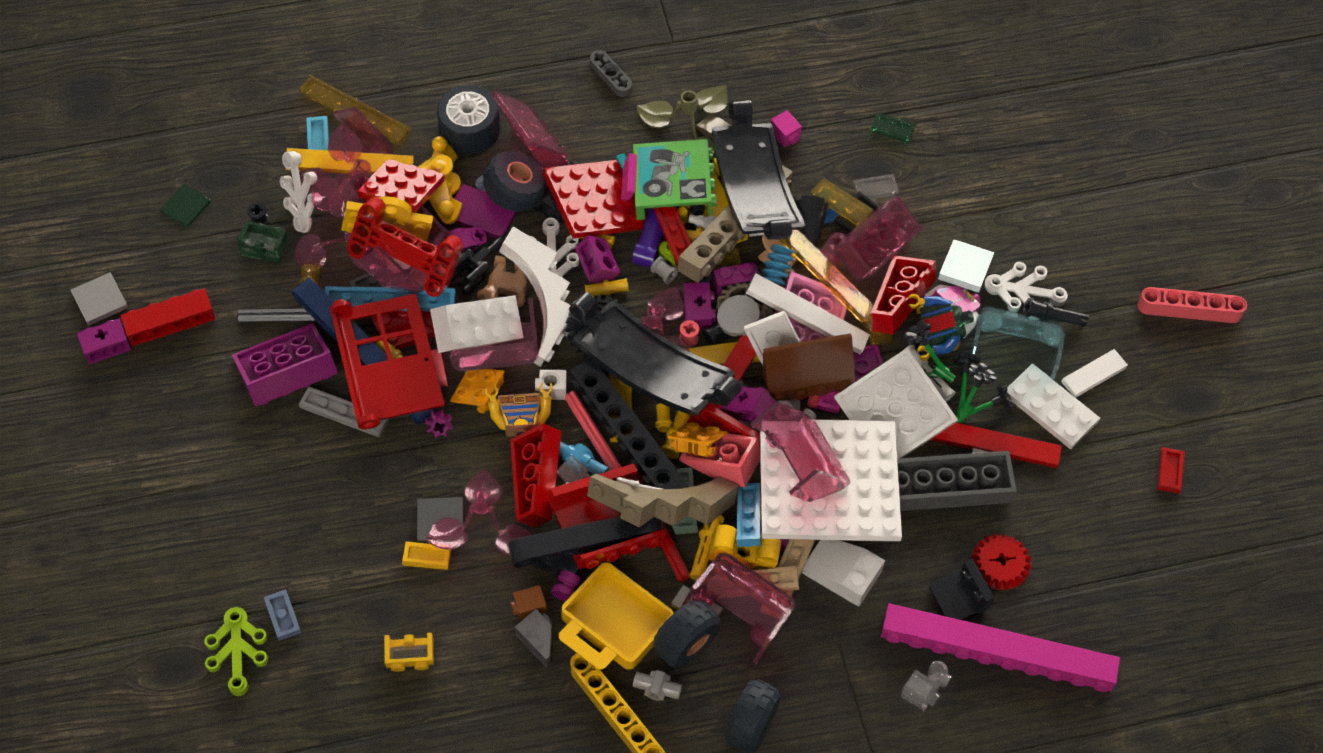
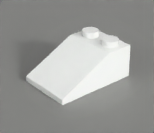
[802,540,885,607]

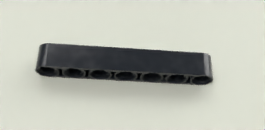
[507,516,664,568]

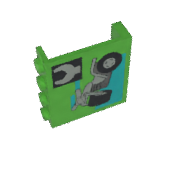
[633,139,716,220]

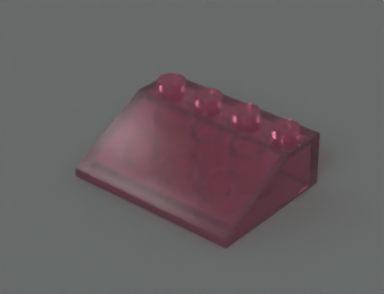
[491,91,570,170]

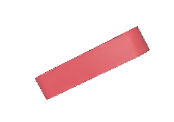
[1137,287,1247,323]

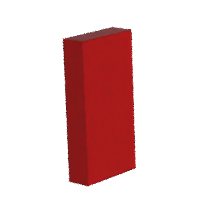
[1157,447,1185,494]

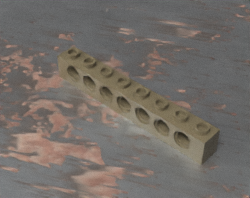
[677,166,793,283]

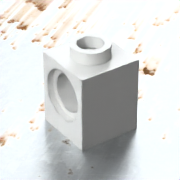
[535,370,567,400]

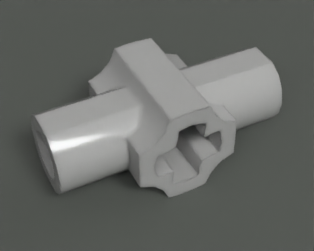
[633,670,682,701]

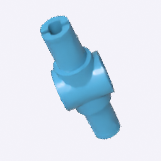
[559,441,610,475]

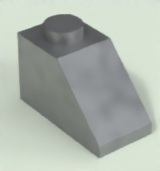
[515,609,552,668]

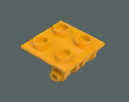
[450,366,504,414]
[668,422,727,457]

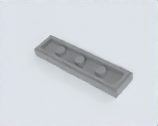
[299,387,389,437]

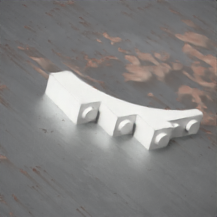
[499,227,570,367]

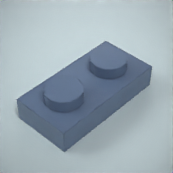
[264,589,301,641]

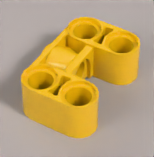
[708,525,781,570]

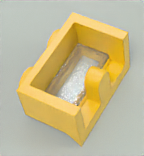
[384,633,434,672]

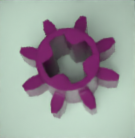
[425,409,453,438]

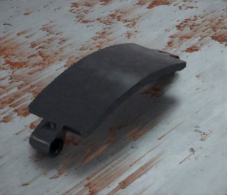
[712,100,805,240]
[569,292,742,416]

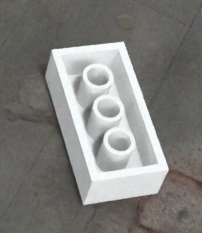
[430,295,524,353]

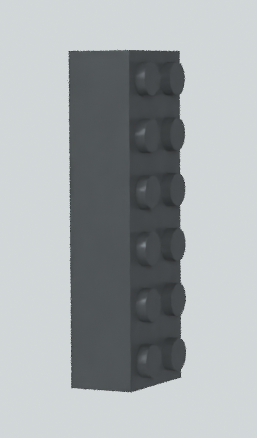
[897,451,1017,511]

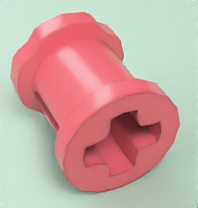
[679,320,699,348]

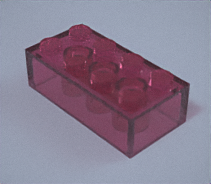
[832,195,923,282]

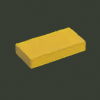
[402,542,452,570]

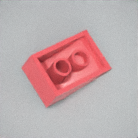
[679,433,760,488]

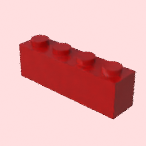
[121,288,216,347]

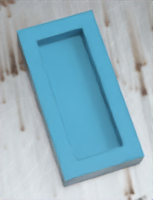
[307,116,330,151]

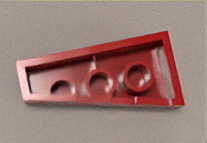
[871,255,936,335]
[510,423,561,528]

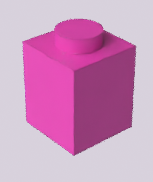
[770,110,802,148]

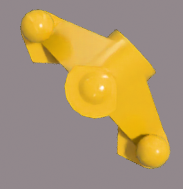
[418,136,463,224]

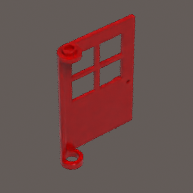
[330,293,445,430]

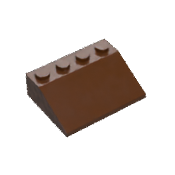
[762,333,855,404]

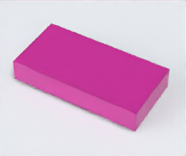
[621,153,637,201]

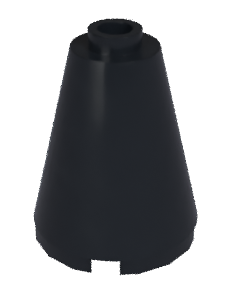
[792,195,829,256]

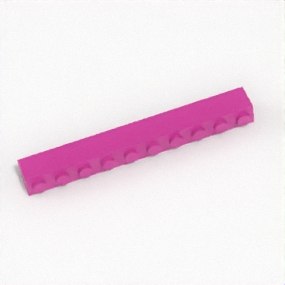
[881,603,1120,692]

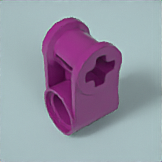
[445,227,487,253]

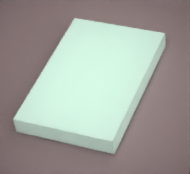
[938,240,994,292]

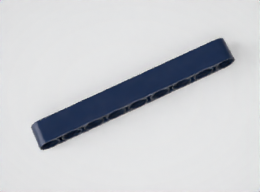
[291,278,437,425]

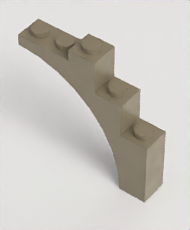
[587,473,739,527]

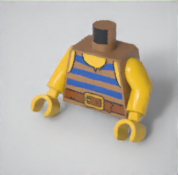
[484,382,553,437]

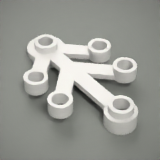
[280,151,321,233]
[530,218,579,278]
[984,262,1068,312]

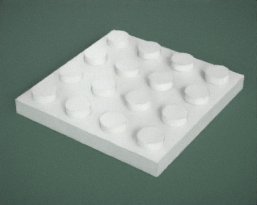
[834,348,958,459]

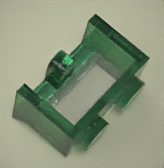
[237,221,288,264]

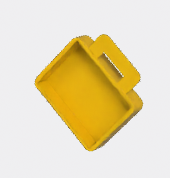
[559,563,673,670]

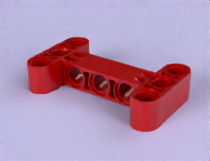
[347,197,463,297]

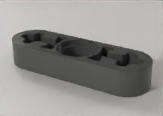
[590,50,632,97]

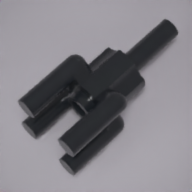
[451,236,505,295]

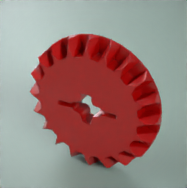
[971,533,1032,590]

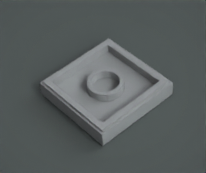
[71,272,128,326]

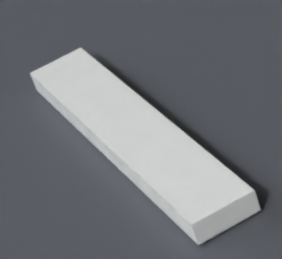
[746,274,870,354]

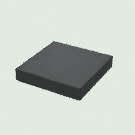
[417,497,464,543]

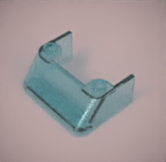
[970,306,1065,380]

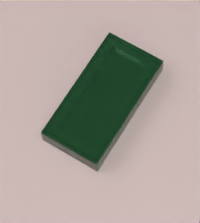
[870,112,916,144]

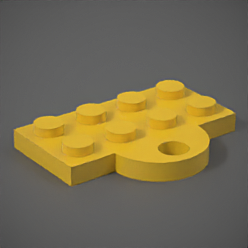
[341,197,433,242]

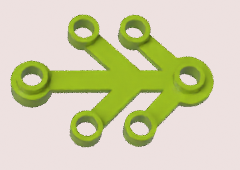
[204,607,268,696]

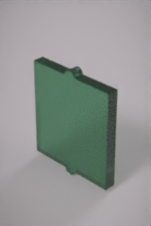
[160,184,211,227]

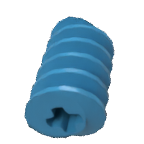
[761,245,796,285]

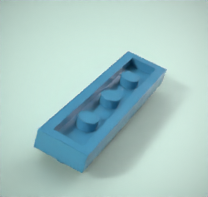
[737,483,761,547]

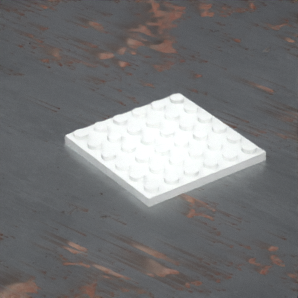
[760,419,902,541]

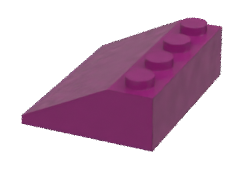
[232,323,338,407]

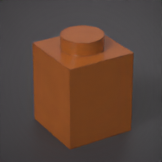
[510,585,547,622]

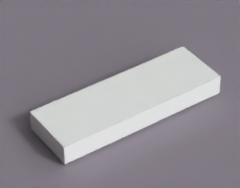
[1061,349,1127,398]

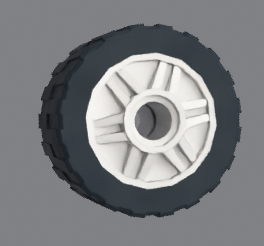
[437,85,500,154]

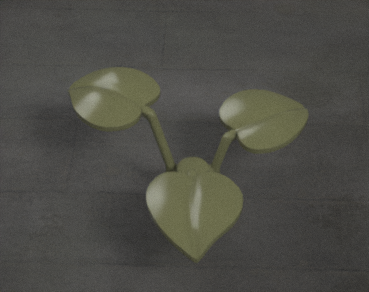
[637,85,727,161]

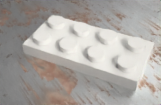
[1006,363,1100,449]

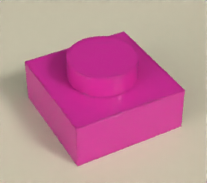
[817,391,841,414]

